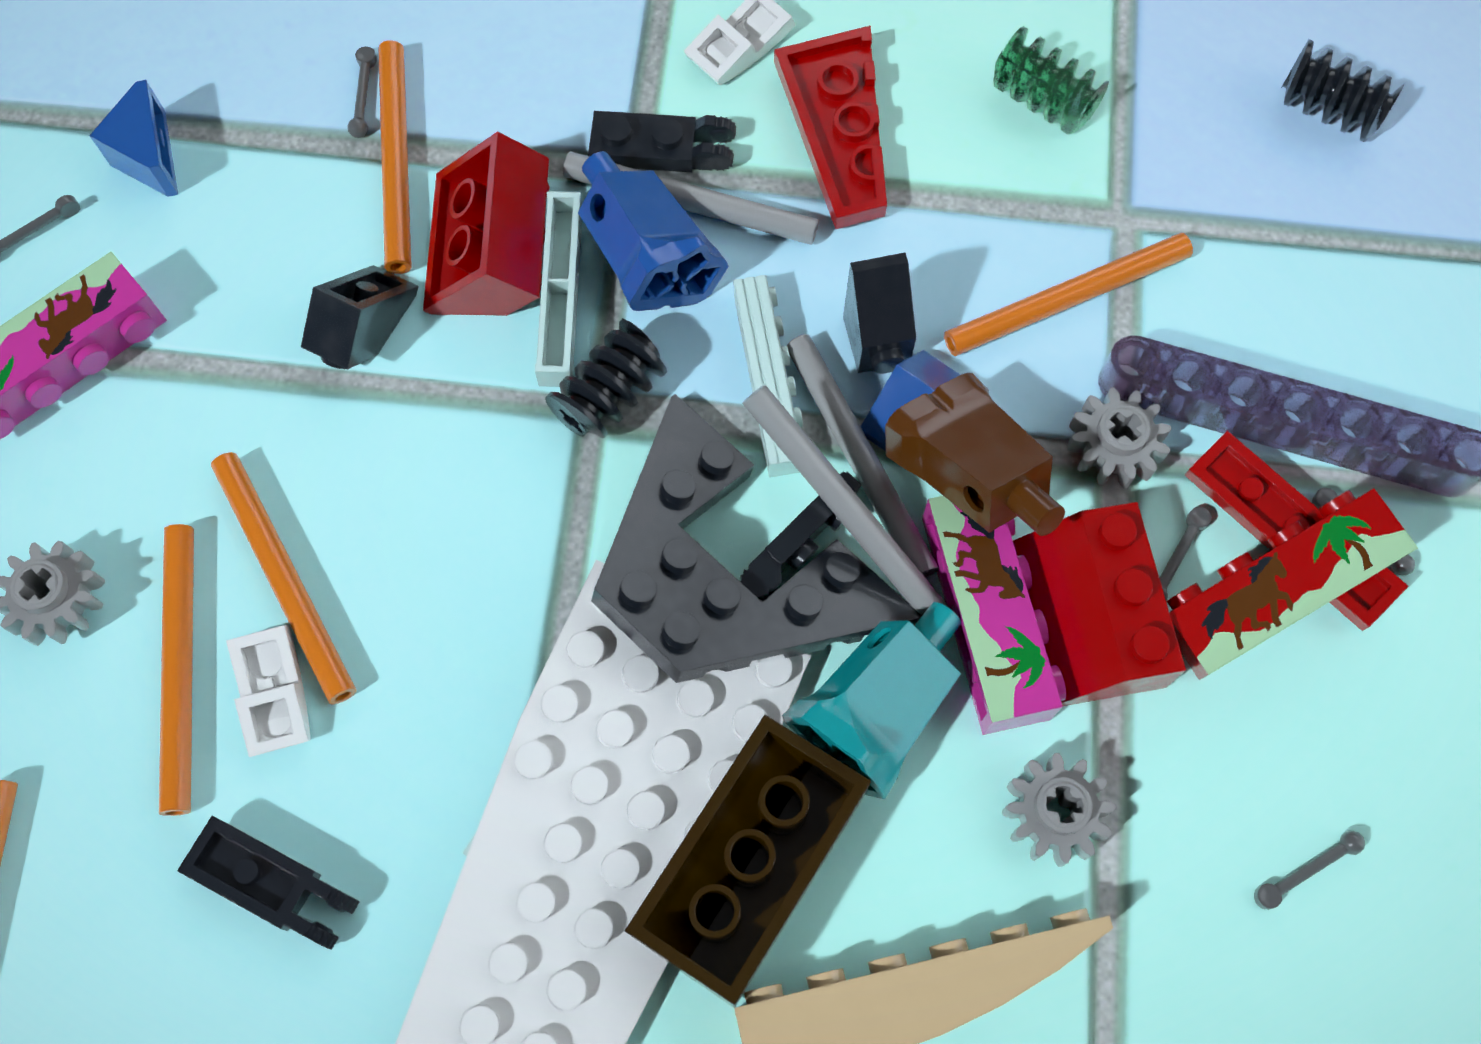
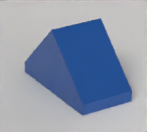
[89,79,178,197]
[860,350,960,451]

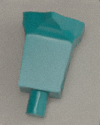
[782,602,961,799]

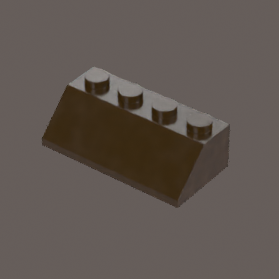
[624,714,872,1008]

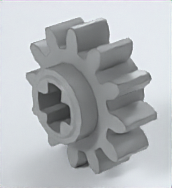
[1067,387,1172,489]
[0,540,105,646]
[1002,753,1117,867]

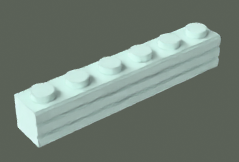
[535,191,583,387]
[733,275,803,478]

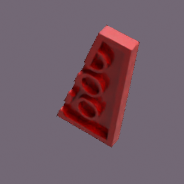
[774,25,887,229]

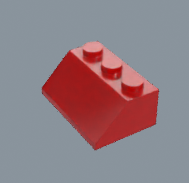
[423,131,550,316]
[1013,502,1186,706]

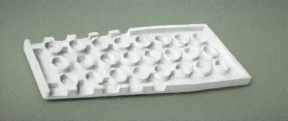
[395,560,811,1044]

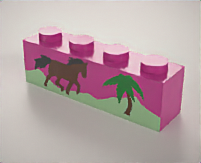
[0,251,167,439]
[922,496,1066,735]

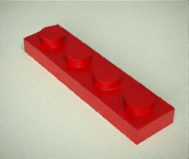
[1185,430,1409,631]

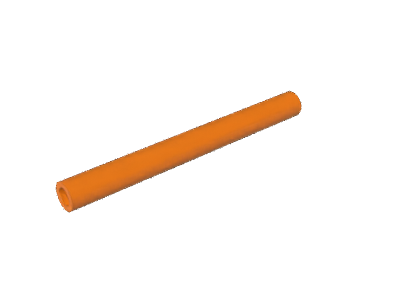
[378,40,412,274]
[944,232,1193,356]
[211,452,357,705]
[158,524,194,816]

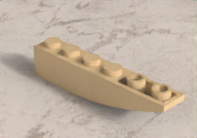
[734,908,1113,1044]

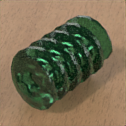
[993,25,1109,135]

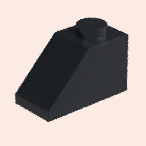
[843,252,916,374]
[301,265,419,370]

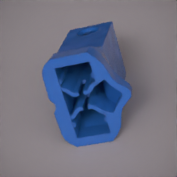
[578,151,729,311]

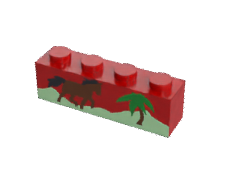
[1166,488,1418,680]

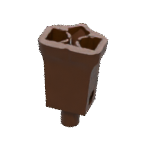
[885,373,1065,536]

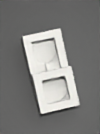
[684,0,796,85]
[226,625,311,757]

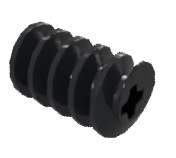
[1281,39,1405,142]
[545,318,667,439]

